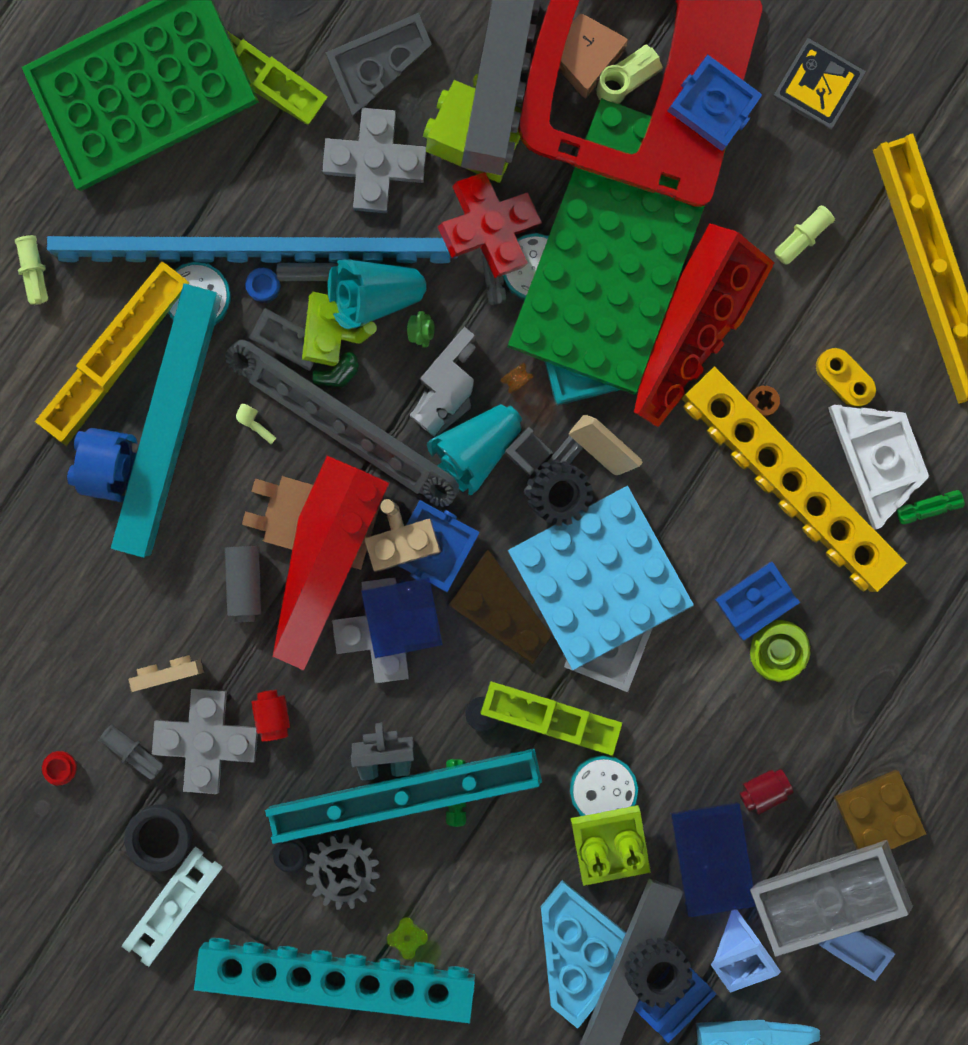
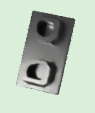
[351,722,414,780]

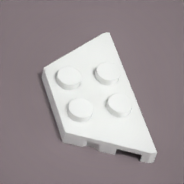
[828,405,929,530]

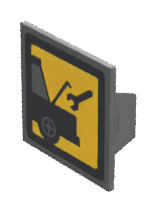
[773,38,866,130]

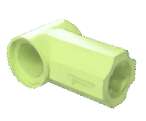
[596,44,663,104]

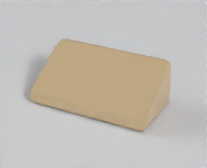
[569,415,643,475]

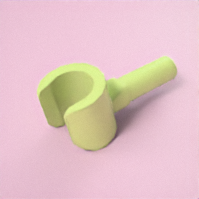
[236,404,276,444]

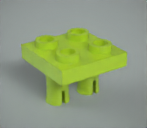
[571,805,651,886]

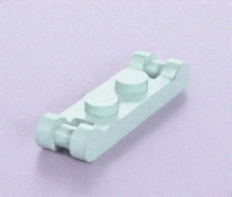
[121,847,223,967]

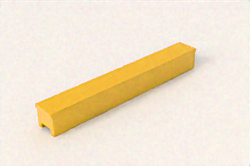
[873,133,968,404]

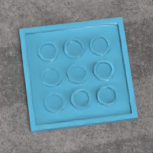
[508,485,694,671]

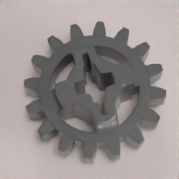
[305,833,381,910]

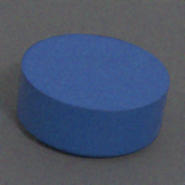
[246,268,281,303]

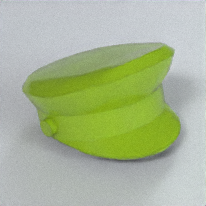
[750,620,810,682]

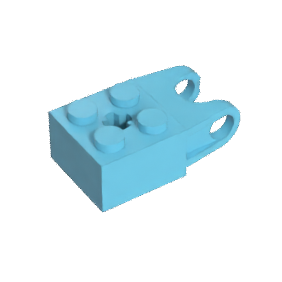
[696,1020,820,1045]

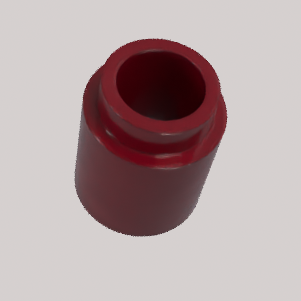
[739,769,794,815]

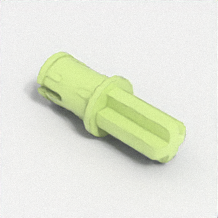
[774,205,835,265]
[15,235,48,305]

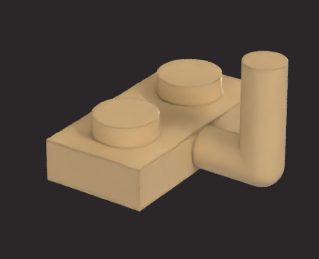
[364,499,441,572]

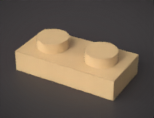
[128,655,204,692]

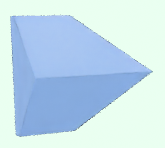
[711,905,781,993]

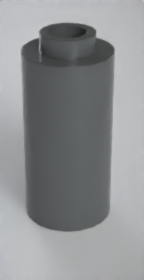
[224,546,262,623]

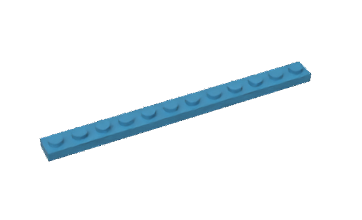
[47,236,458,263]

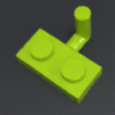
[302,292,377,366]

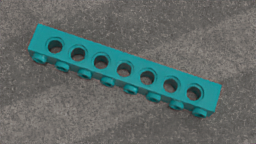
[194,938,475,1023]

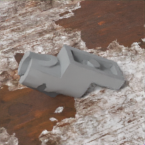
[410,327,476,437]

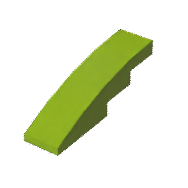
[227,31,327,125]
[481,681,622,756]

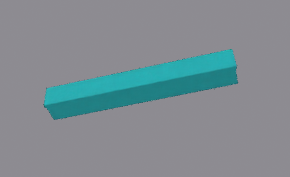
[111,283,222,558]
[265,748,542,844]

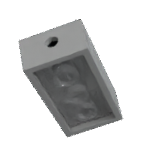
[750,840,913,957]

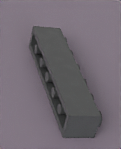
[461,0,541,175]

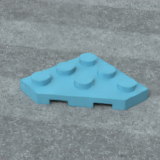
[541,880,626,1028]

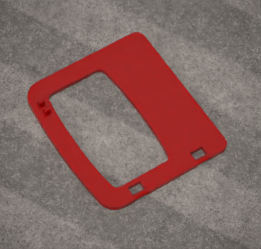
[518,0,762,207]

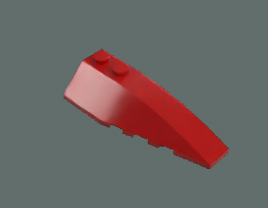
[634,223,775,427]
[273,456,389,670]

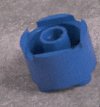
[67,428,138,502]

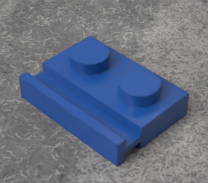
[714,562,800,641]
[634,966,716,1043]

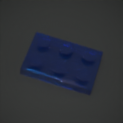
[671,802,756,917]

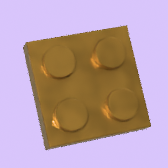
[834,770,926,850]

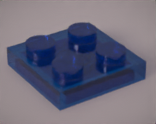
[361,577,443,658]

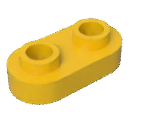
[816,348,876,407]

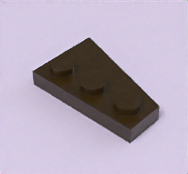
[449,550,552,664]

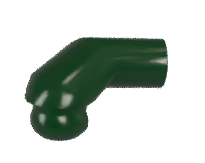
[313,352,359,387]

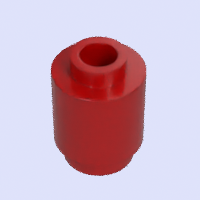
[251,689,290,741]

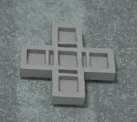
[322,108,426,213]
[332,578,438,683]
[152,688,258,794]

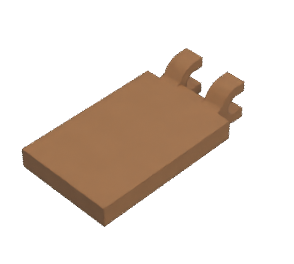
[242,476,380,570]

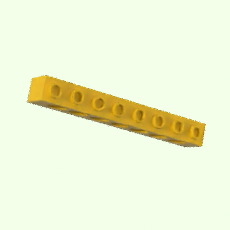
[681,366,907,592]

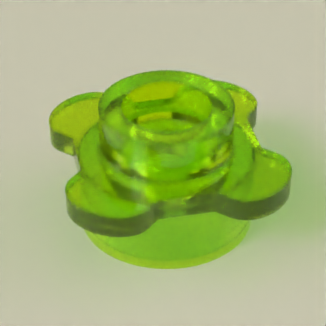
[387,917,428,959]

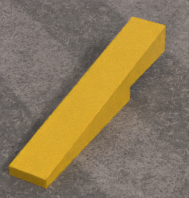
[35,261,190,446]

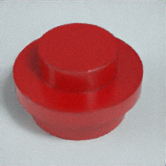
[42,751,77,786]

